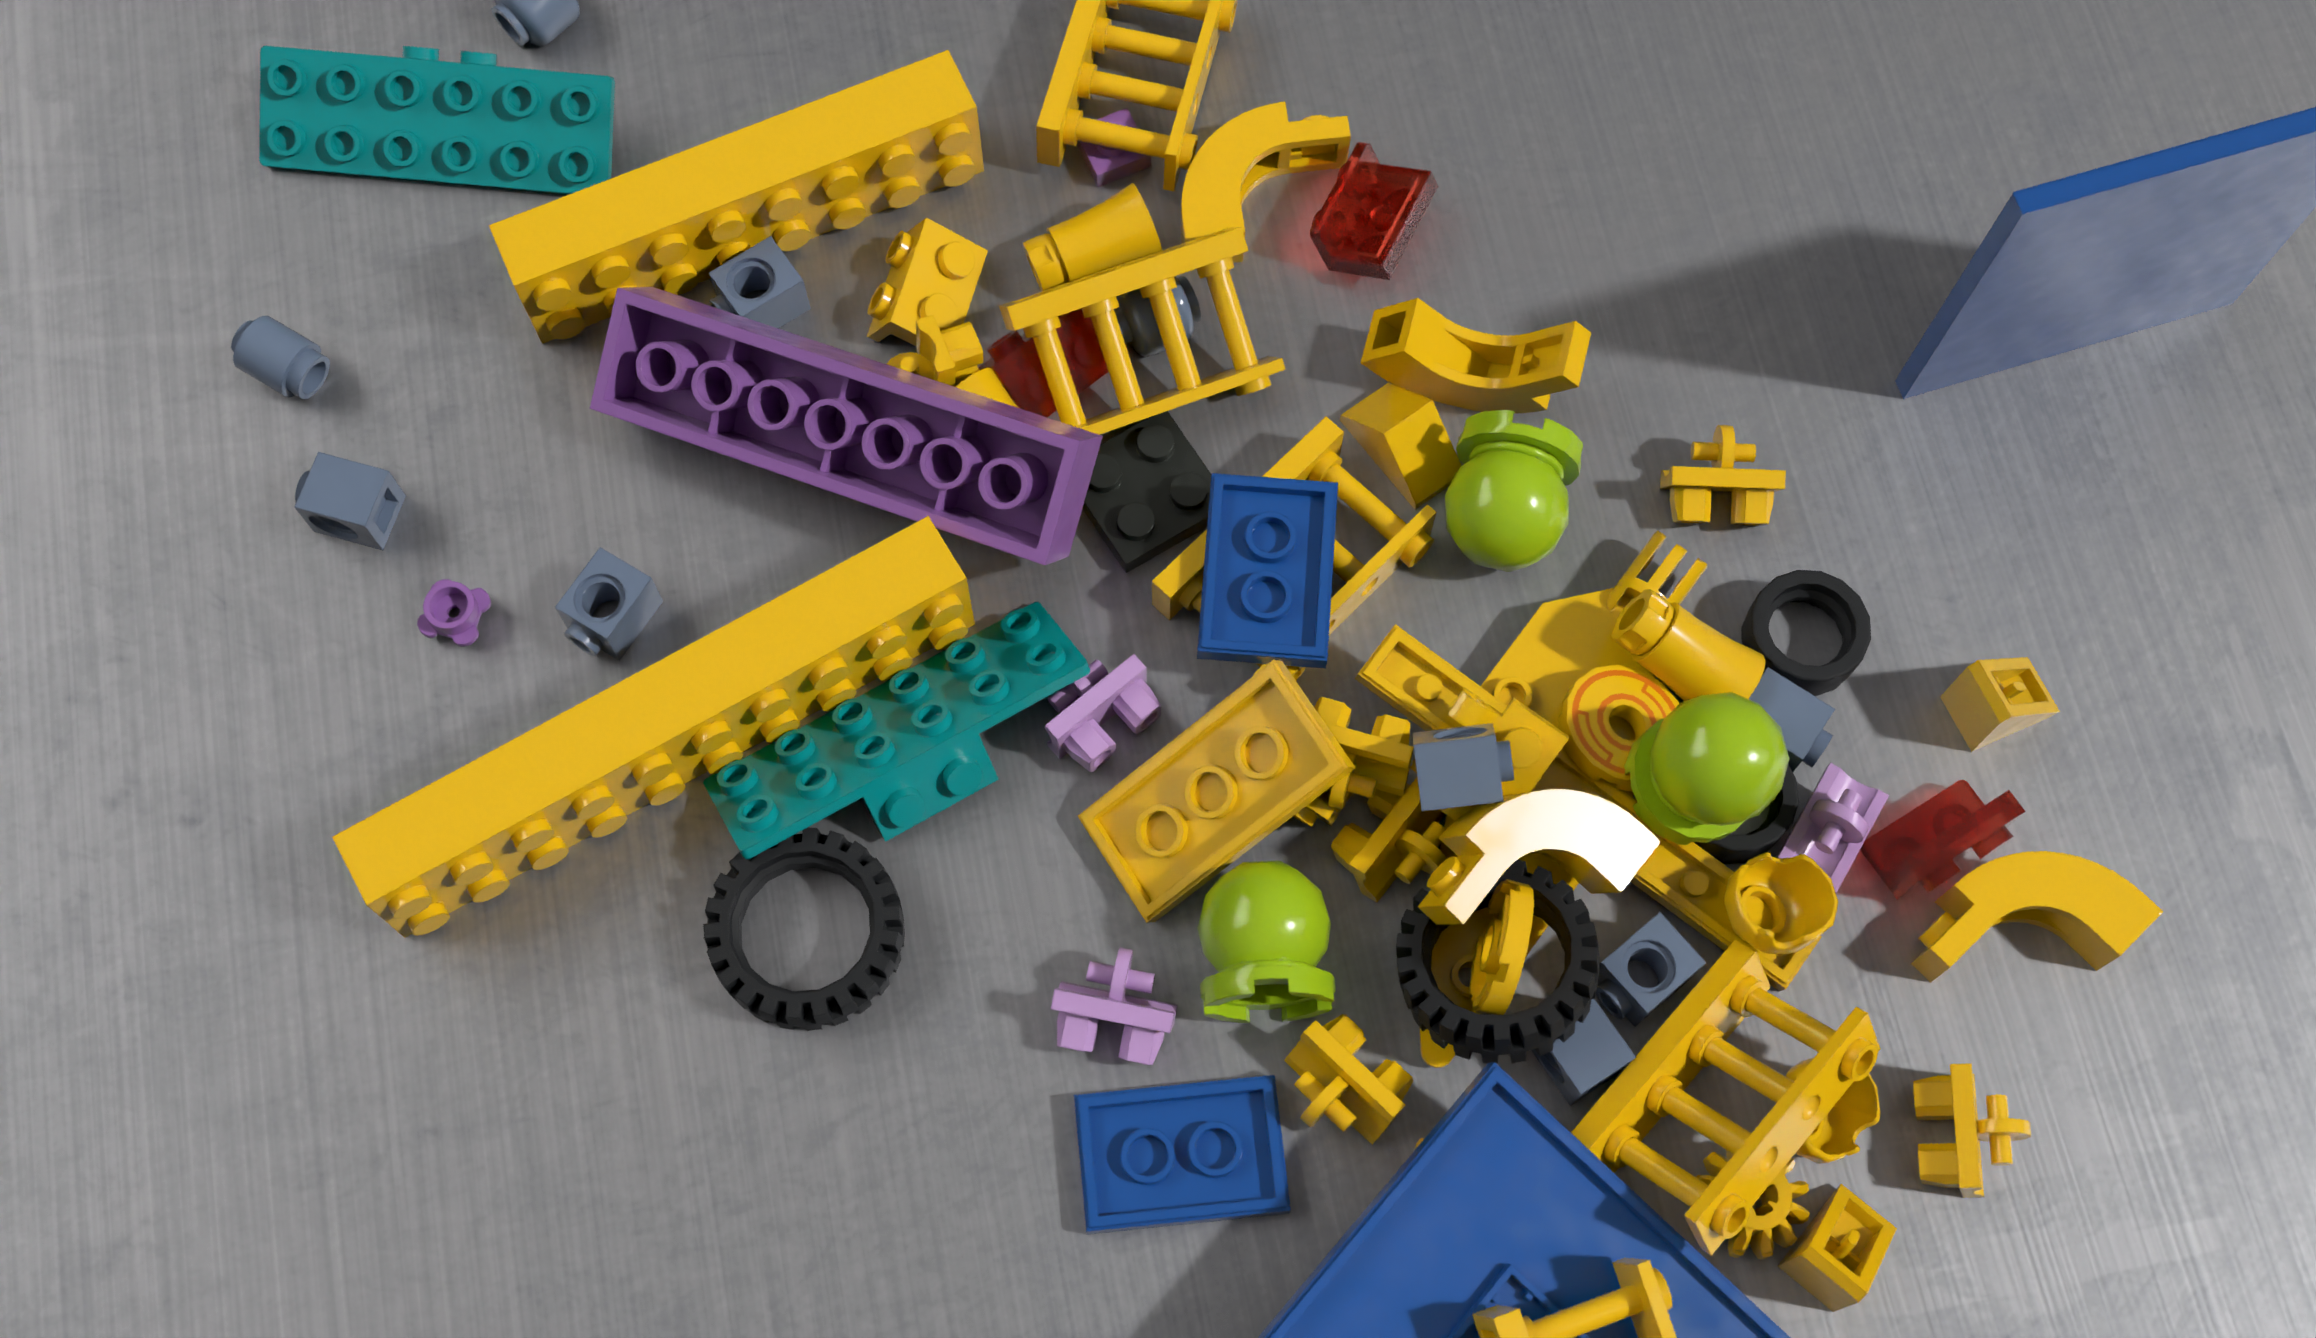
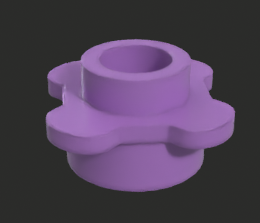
[417,579,491,647]

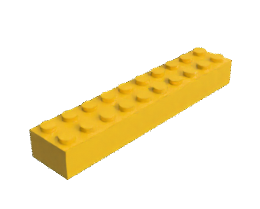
[332,516,975,938]

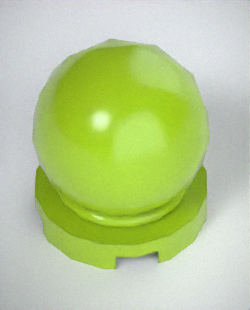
[1445,410,1583,572]
[1624,692,1789,845]
[1197,860,1336,1023]

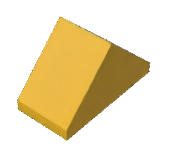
[1340,383,1462,510]
[1940,657,2060,752]
[1777,1184,1897,1312]

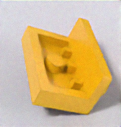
[867,217,988,346]

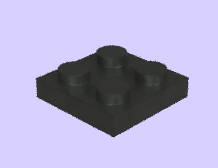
[1083,411,1211,573]

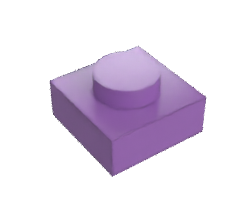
[1077,108,1151,187]

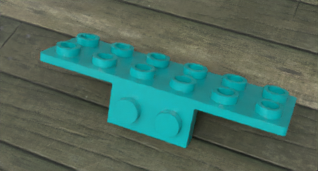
[259,45,615,194]
[703,602,1090,859]

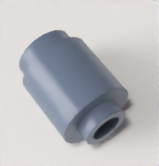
[231,315,330,399]

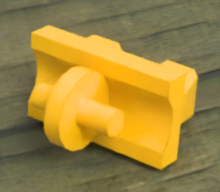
[887,315,983,387]
[1660,425,1786,526]
[1314,697,1414,809]
[1331,777,1447,903]
[1284,1014,1413,1145]
[1913,1063,2031,1198]

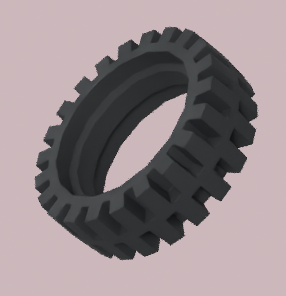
[703,827,905,1031]
[1396,860,1599,1064]

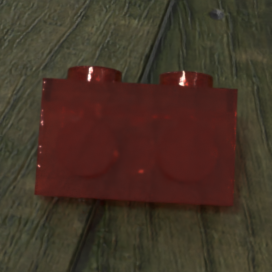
[1310,142,1439,280]
[978,309,1108,417]
[1860,780,2026,900]

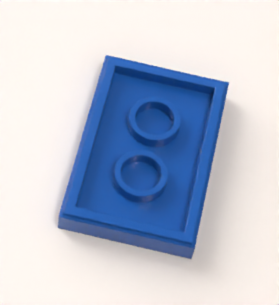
[1197,473,1338,669]
[1074,1075,1291,1235]

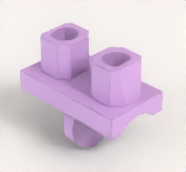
[1045,654,1161,773]
[1777,763,1889,893]
[1051,948,1178,1065]

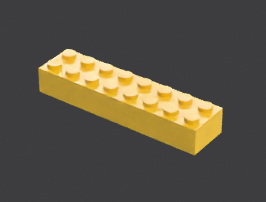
[489,50,984,344]

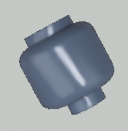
[491,0,580,47]
[1114,276,1201,357]

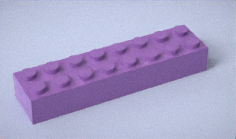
[589,287,1103,565]

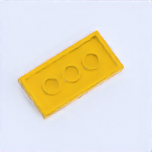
[1078,660,1356,923]

